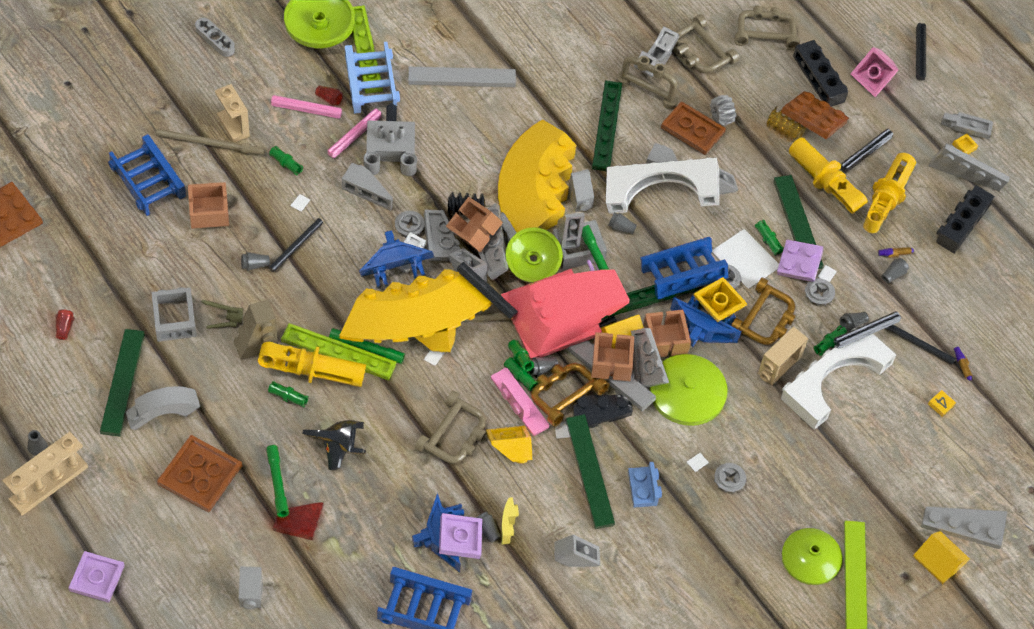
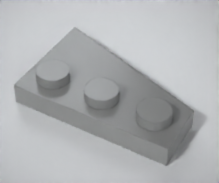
[424,210,460,261]
[631,328,669,388]

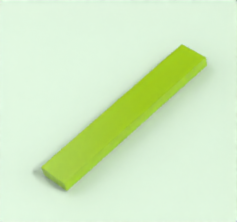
[352,5,383,94]
[281,323,396,381]
[844,520,867,629]

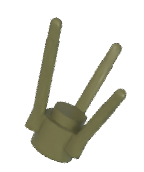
[201,300,244,329]

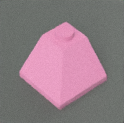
[851,47,899,97]

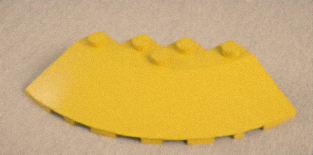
[498,119,576,233]
[339,269,493,343]

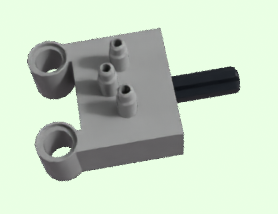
[364,103,417,176]

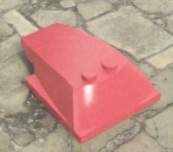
[501,269,629,360]

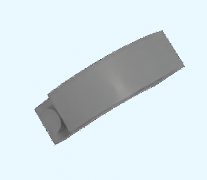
[634,27,680,77]
[126,386,200,430]

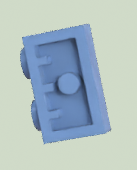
[628,462,662,508]

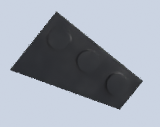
[573,395,633,428]

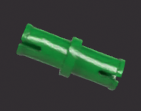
[269,146,303,176]
[755,219,784,256]
[813,325,847,356]
[508,339,534,371]
[503,357,538,392]
[268,381,309,408]

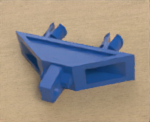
[359,230,434,289]
[670,295,742,347]
[412,493,464,573]

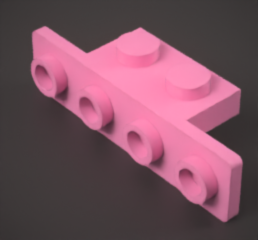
[491,368,549,436]

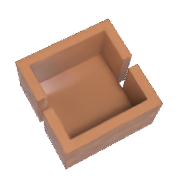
[188,182,229,229]
[446,197,503,252]
[643,310,691,357]
[591,332,634,381]

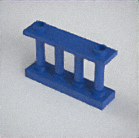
[108,134,186,216]
[640,237,728,299]
[377,567,472,629]

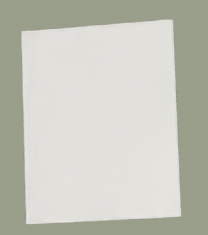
[712,229,779,289]

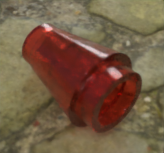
[315,85,343,106]
[55,309,75,340]

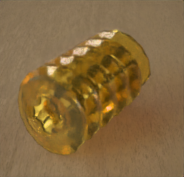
[766,106,806,142]

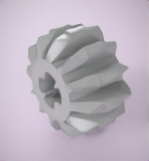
[710,95,736,126]

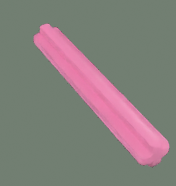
[271,95,342,119]
[328,109,382,158]

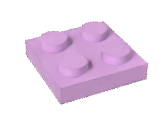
[777,240,823,282]
[439,513,482,559]
[69,551,124,603]

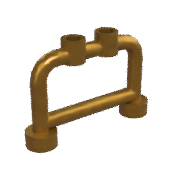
[731,277,796,345]
[531,363,609,427]

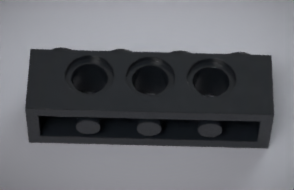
[793,40,848,107]
[936,185,995,254]

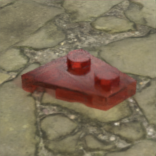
[273,502,324,541]

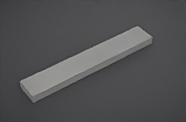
[409,67,516,87]
[566,341,656,411]

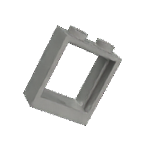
[552,220,607,270]
[151,287,197,342]

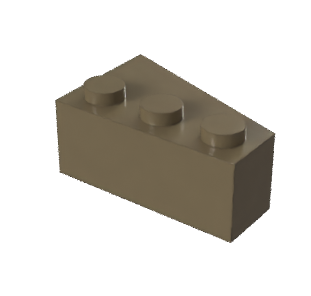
[234,299,278,360]

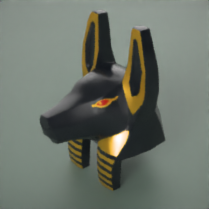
[302,420,366,471]

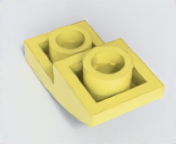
[501,497,519,545]

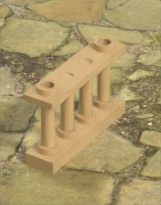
[2,432,88,516]

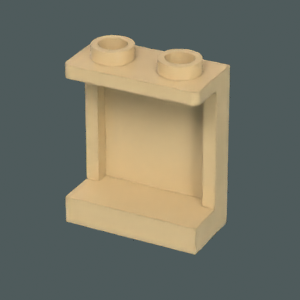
[215,84,250,143]

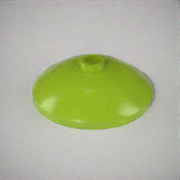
[506,227,563,283]
[781,528,843,585]

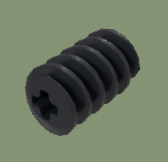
[447,192,485,216]

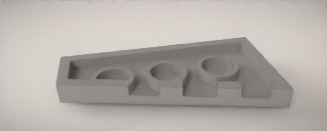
[928,144,1010,191]
[468,203,508,280]
[921,507,1007,549]

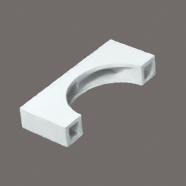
[606,158,719,214]
[781,325,896,430]

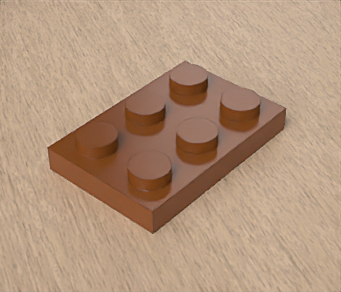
[661,101,726,155]

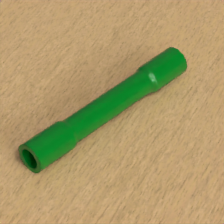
[581,225,609,270]
[329,328,405,364]
[266,445,289,517]

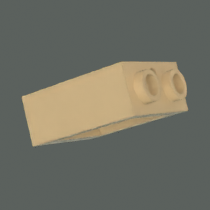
[758,326,808,386]

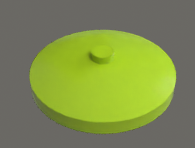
[284,0,355,48]
[649,354,728,426]

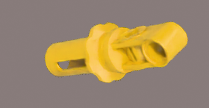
[788,138,868,214]
[863,153,916,233]
[258,342,366,387]

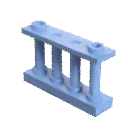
[345,42,400,114]

